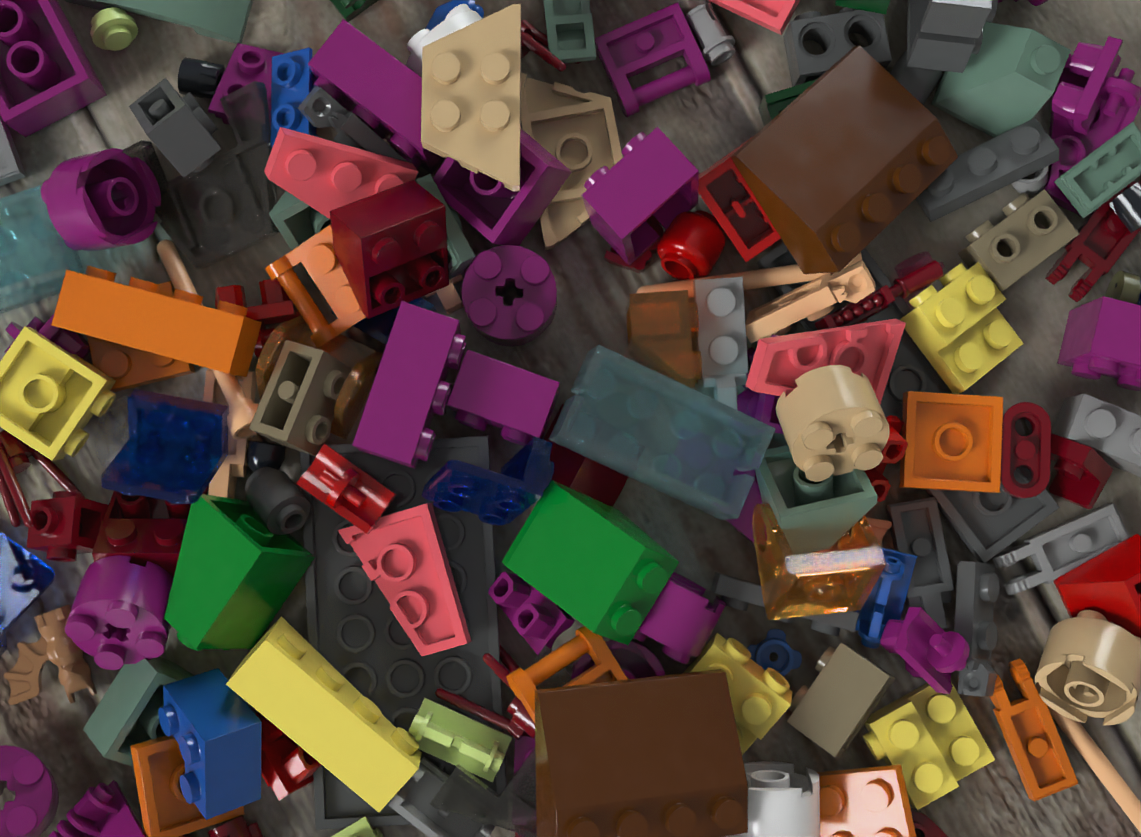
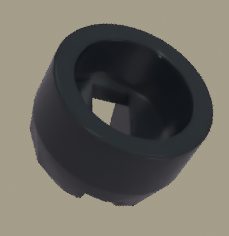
[247,440,286,472]

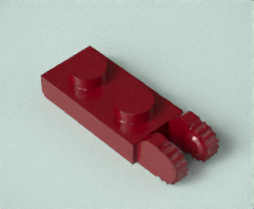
[1045,181,1141,302]

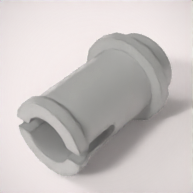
[685,3,736,66]

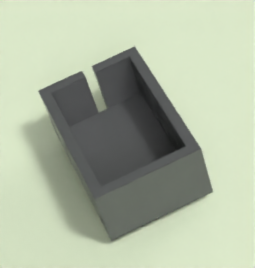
[907,0,998,73]

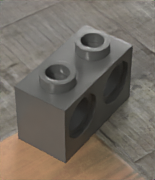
[783,7,892,87]

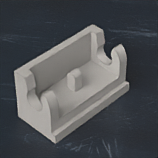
[388,757,500,837]

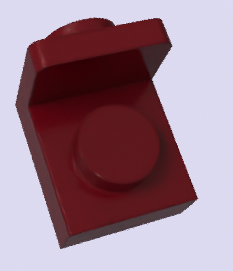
[1049,433,1114,509]

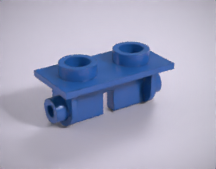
[271,48,319,147]
[853,544,917,649]

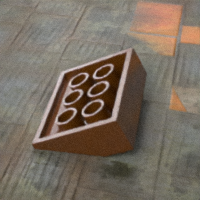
[731,45,958,274]
[535,669,748,837]

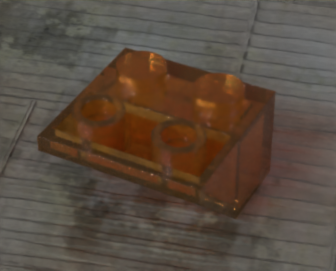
[625,290,702,397]

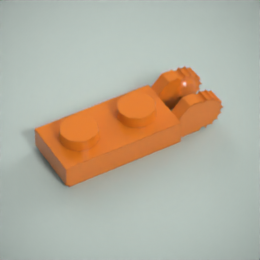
[989,658,1078,801]

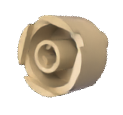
[776,365,890,482]
[1035,610,1141,725]

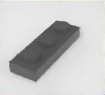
[916,118,1059,222]
[710,572,859,636]

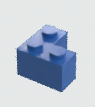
[158,668,262,820]

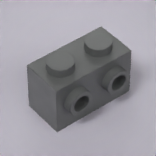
[129,78,222,178]

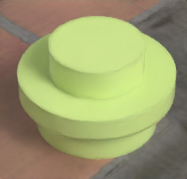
[90,7,138,51]

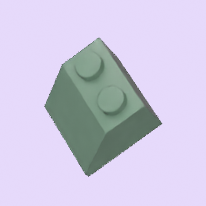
[83,657,194,767]

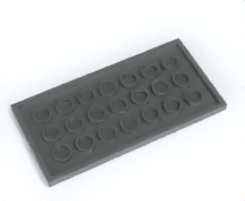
[300,436,509,830]

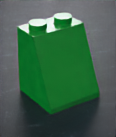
[502,480,679,645]
[164,493,315,651]

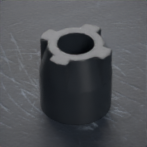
[178,57,225,99]
[1109,181,1141,233]

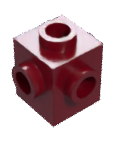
[27,491,108,562]

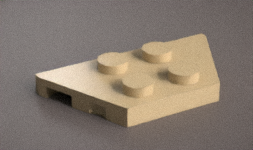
[421,4,521,191]
[521,72,623,250]

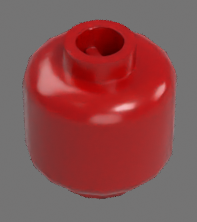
[657,210,726,280]

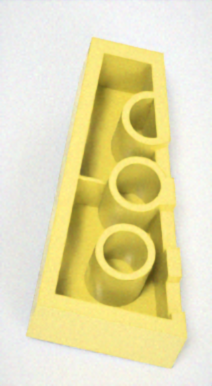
[226,616,422,812]

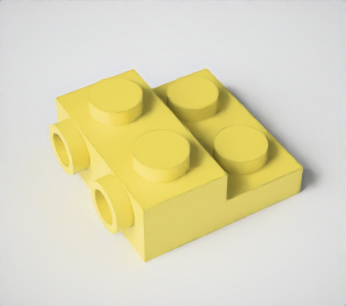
[899,262,1024,394]
[0,326,116,461]
[683,633,793,755]
[863,682,995,810]

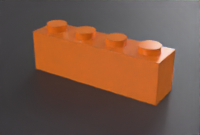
[51,265,262,377]

